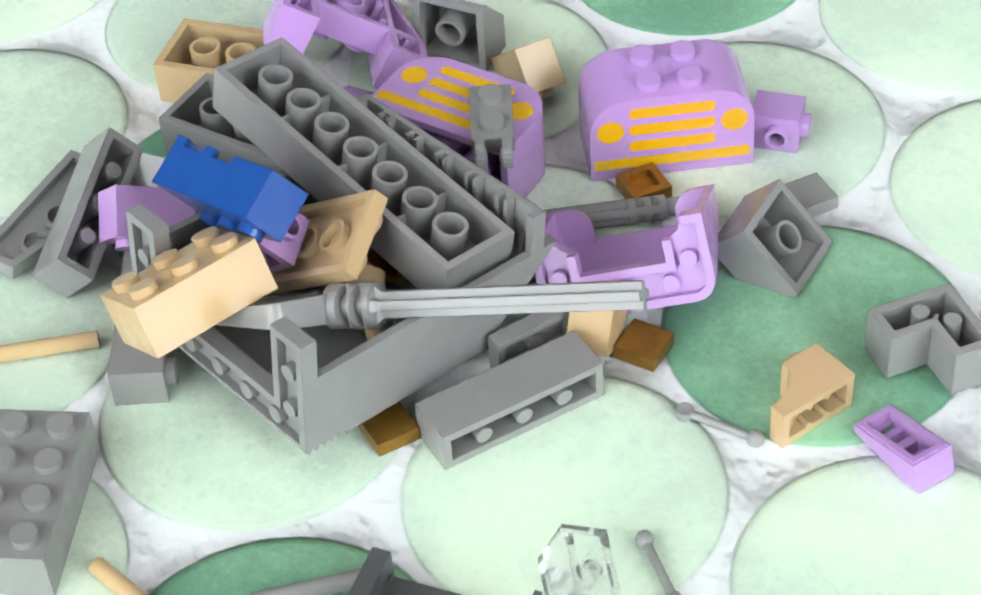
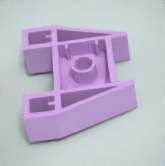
[262,0,428,89]

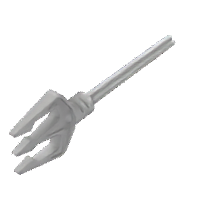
[216,280,649,330]

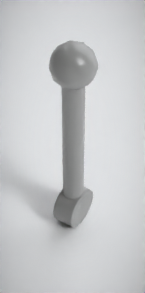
[675,402,765,448]
[635,530,681,595]

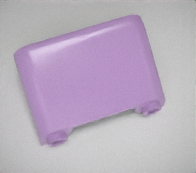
[535,184,719,313]

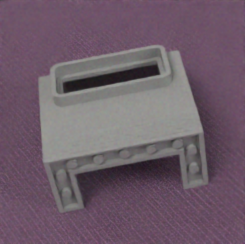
[126,93,557,455]

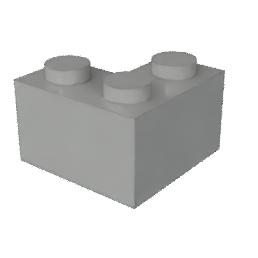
[864,283,981,395]

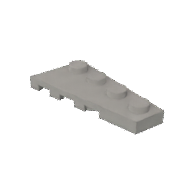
[0,150,136,279]

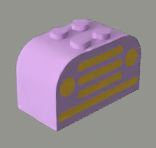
[578,39,755,181]
[371,57,545,198]

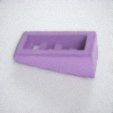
[853,404,954,493]

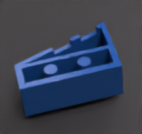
[152,135,309,244]

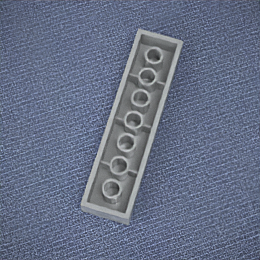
[213,37,515,289]

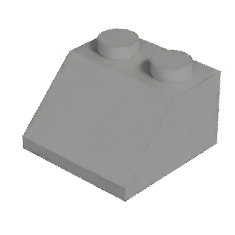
[412,0,506,71]
[718,179,833,298]

